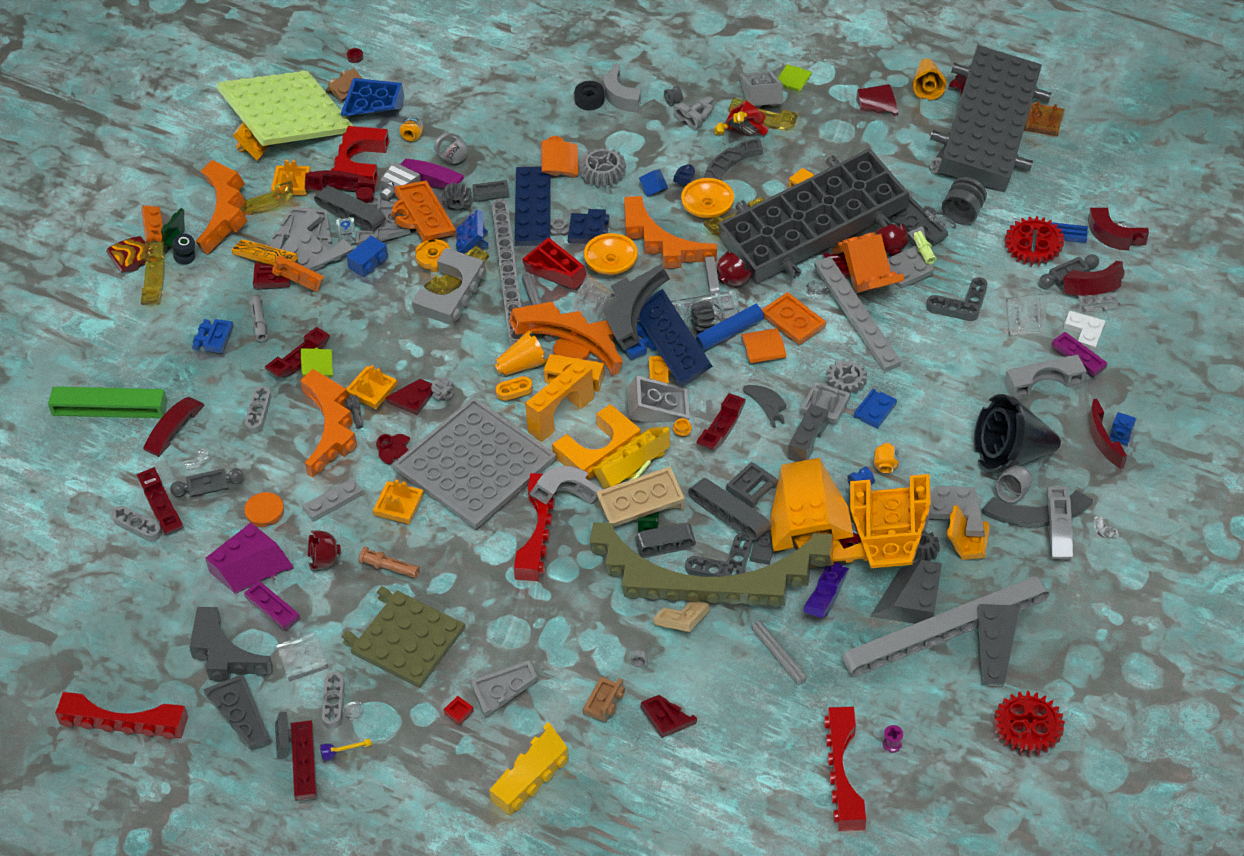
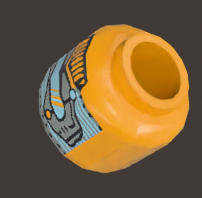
[399,116,424,142]
[874,443,900,473]

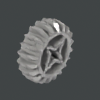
[579,147,626,188]

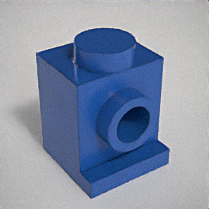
[1109,412,1136,446]

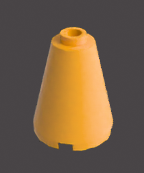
[913,59,947,100]
[495,330,548,376]

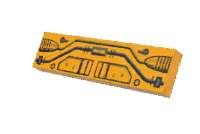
[231,239,298,265]

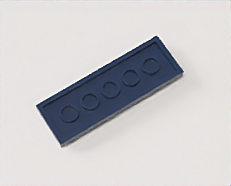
[515,166,551,246]
[638,289,713,388]

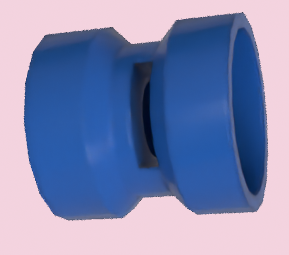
[847,467,875,485]

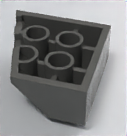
[871,560,942,624]

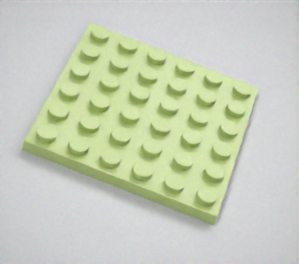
[217,71,353,146]

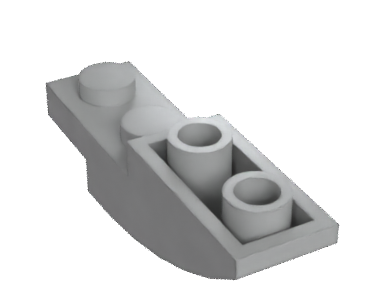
[1047,486,1073,559]

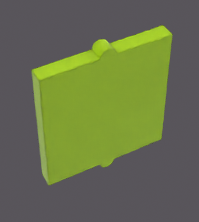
[778,64,812,92]
[301,348,333,378]

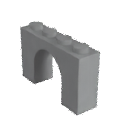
[412,248,486,326]

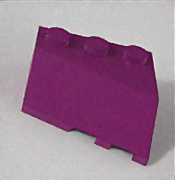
[205,523,294,594]

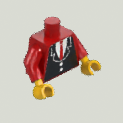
[714,100,769,136]

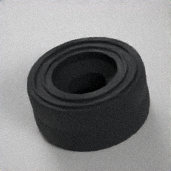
[574,81,605,111]

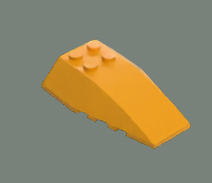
[770,457,854,551]
[850,474,931,568]

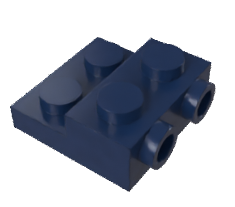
[568,209,610,244]

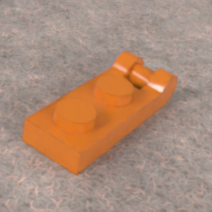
[141,205,163,243]
[272,256,324,292]

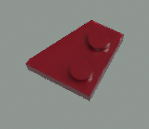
[386,379,434,415]
[640,695,697,738]

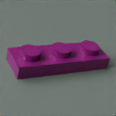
[1051,332,1107,377]
[244,581,300,631]

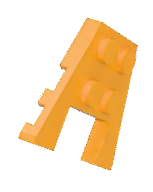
[792,529,868,567]

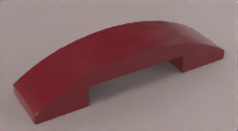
[305,170,375,194]
[265,327,330,378]
[696,393,746,450]
[143,397,205,457]
[1089,398,1127,469]
[136,467,184,535]

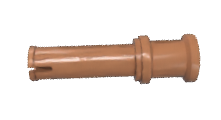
[359,546,420,579]

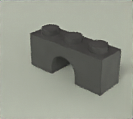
[788,404,829,462]

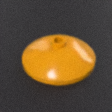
[681,178,734,218]
[584,233,638,275]

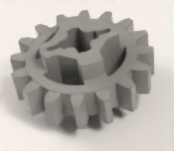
[826,359,867,395]

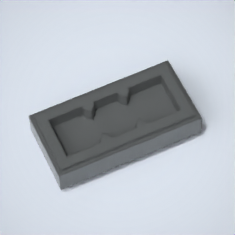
[472,180,509,201]
[750,529,774,565]
[275,711,291,759]

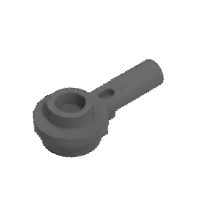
[345,394,364,429]

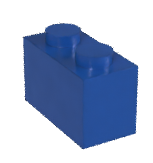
[346,236,388,277]

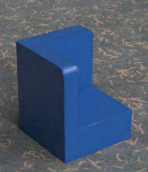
[639,169,668,196]

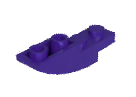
[803,563,849,618]

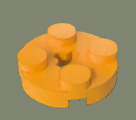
[415,239,450,272]

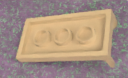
[596,466,685,527]

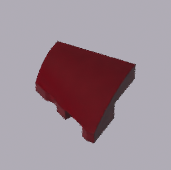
[856,84,898,116]

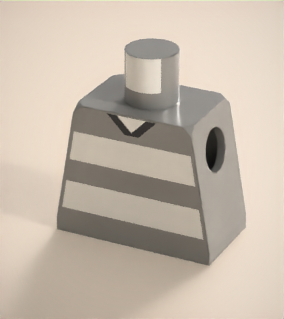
[380,162,421,201]

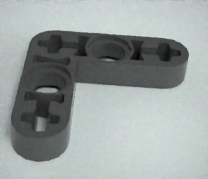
[926,277,988,321]
[685,533,752,577]

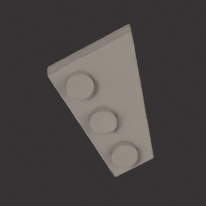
[471,660,537,718]

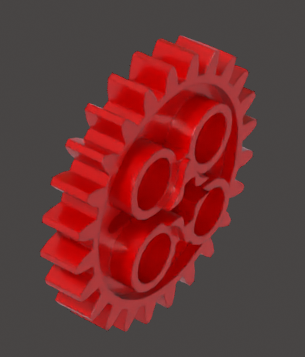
[1005,216,1064,266]
[994,691,1065,756]

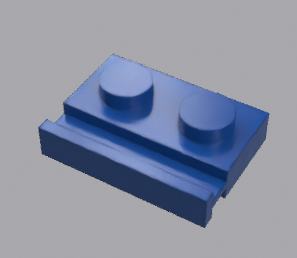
[854,388,897,429]

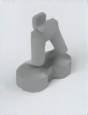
[674,96,714,130]

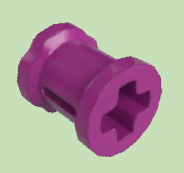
[883,725,903,753]

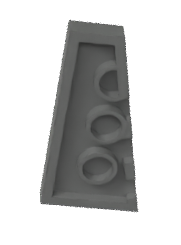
[887,195,948,245]
[977,604,1020,686]
[203,674,271,751]

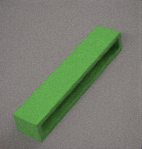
[48,386,168,418]

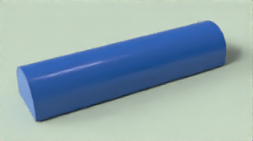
[696,304,764,352]

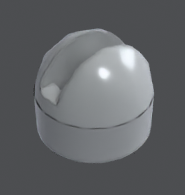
[631,649,648,667]

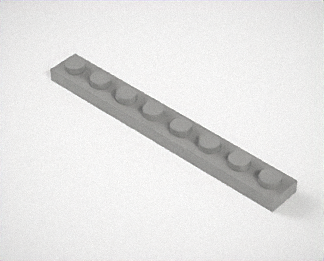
[814,256,902,372]

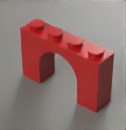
[331,126,390,187]

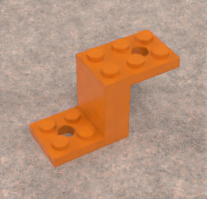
[832,232,904,293]

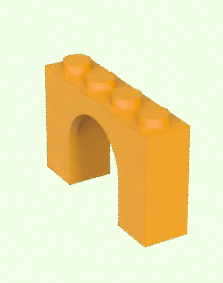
[525,359,594,442]
[552,404,641,480]

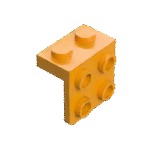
[947,505,990,560]

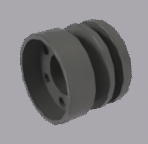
[942,177,987,225]

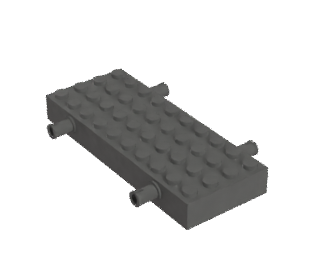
[930,45,1052,192]
[718,148,909,284]

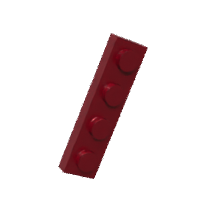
[291,720,317,801]

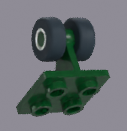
[161,208,195,265]

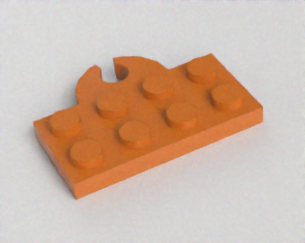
[391,180,456,241]

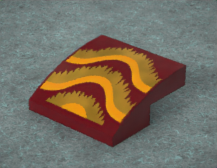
[106,236,156,273]

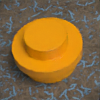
[673,418,692,436]

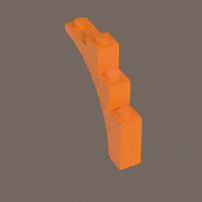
[196,160,248,255]
[624,196,717,269]
[509,301,623,375]
[300,369,357,478]

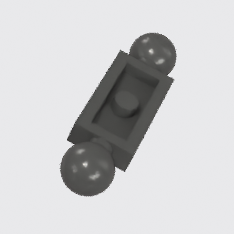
[1039,254,1099,288]
[170,468,244,496]

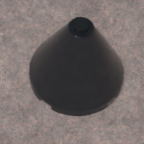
[974,394,1061,473]

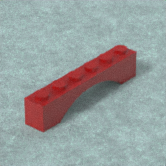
[514,473,557,581]
[55,692,188,739]
[824,706,866,831]

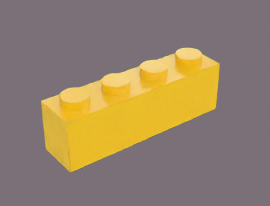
[592,426,670,488]
[489,722,569,816]

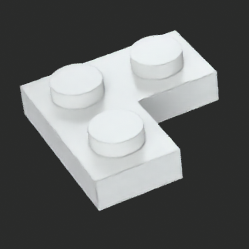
[1064,311,1106,351]

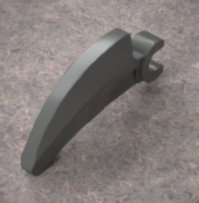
[743,385,786,428]

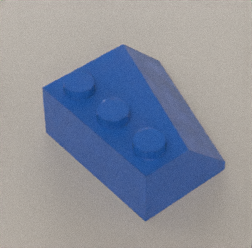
[341,78,404,116]

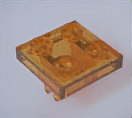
[1024,101,1065,136]

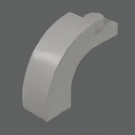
[603,63,641,113]
[530,466,601,504]

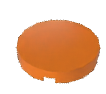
[554,337,590,360]
[244,492,284,527]

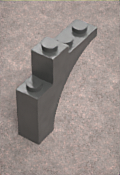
[602,264,670,350]
[189,607,273,682]

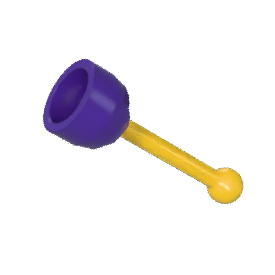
[320,738,372,762]

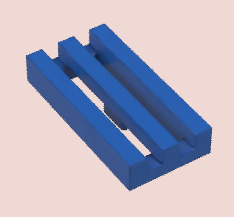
[1052,222,1088,243]

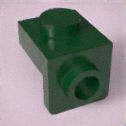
[638,511,659,532]

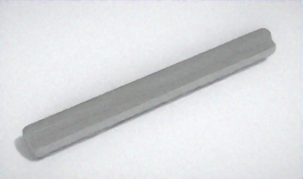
[522,273,554,342]

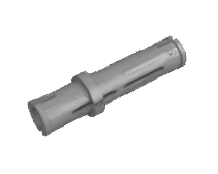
[249,296,268,342]

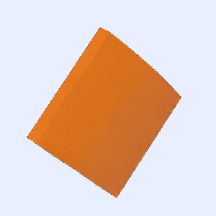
[541,140,578,178]
[741,328,787,363]

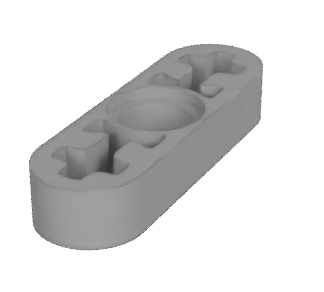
[705,256,720,299]
[245,386,271,434]
[111,506,162,542]
[322,672,345,729]

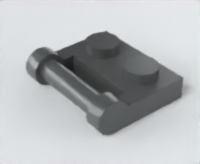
[726,461,778,508]

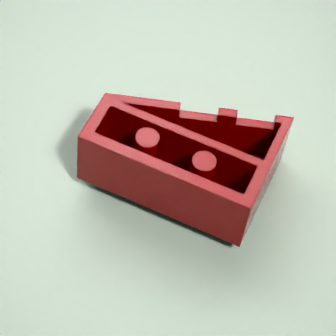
[522,237,588,290]

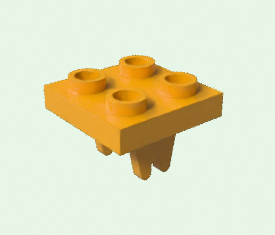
[271,159,311,195]
[346,365,398,409]
[373,479,424,524]

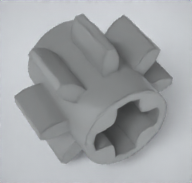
[431,377,454,401]

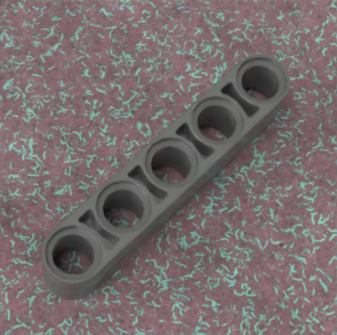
[314,185,386,231]
[688,478,771,541]

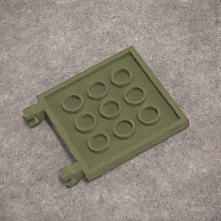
[342,586,465,688]

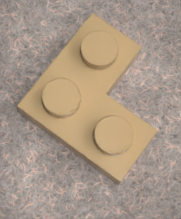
[653,601,710,632]

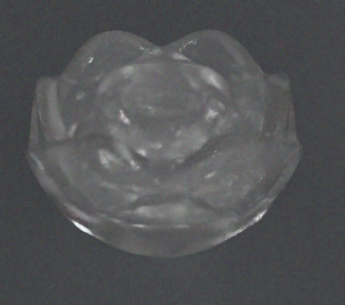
[806,279,829,299]

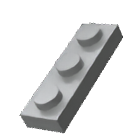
[302,478,364,522]

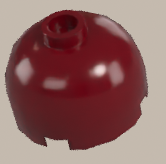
[876,224,908,257]
[717,251,752,287]
[308,530,341,570]

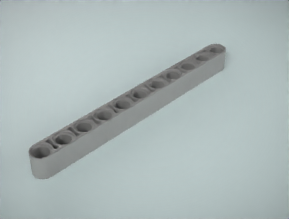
[492,198,524,347]
[842,576,1050,677]

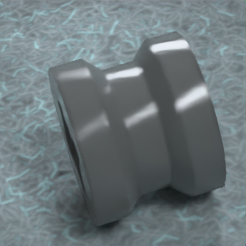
[664,85,683,106]

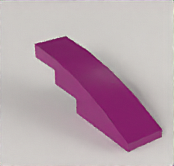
[400,158,464,188]

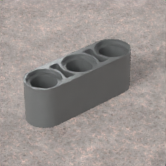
[635,523,696,557]

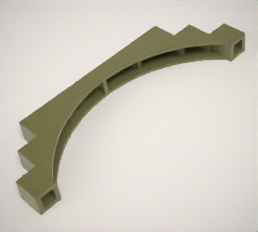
[590,522,834,607]

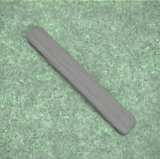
[752,621,807,685]

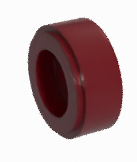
[346,48,364,63]
[356,187,374,203]

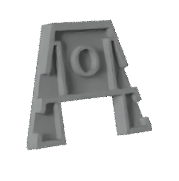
[356,196,411,246]
[266,207,332,250]
[281,207,354,271]
[888,226,933,289]
[923,486,985,537]

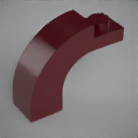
[1088,208,1149,251]
[1063,261,1125,296]

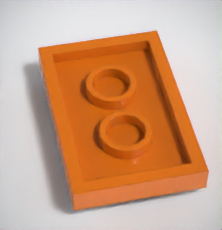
[762,292,826,345]

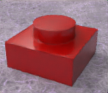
[443,696,474,725]

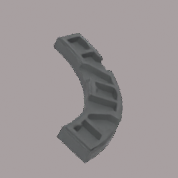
[704,138,763,180]
[982,490,1093,527]

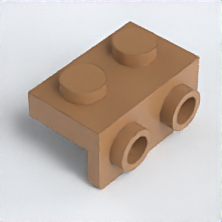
[326,68,363,103]
[583,677,625,723]

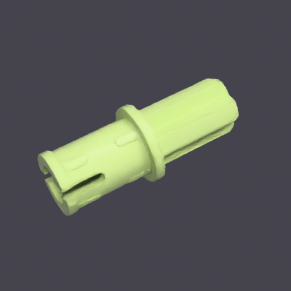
[913,231,937,265]

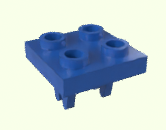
[456,209,488,254]

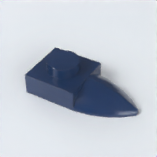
[673,164,695,186]

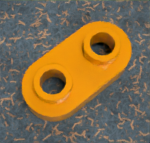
[496,376,533,401]

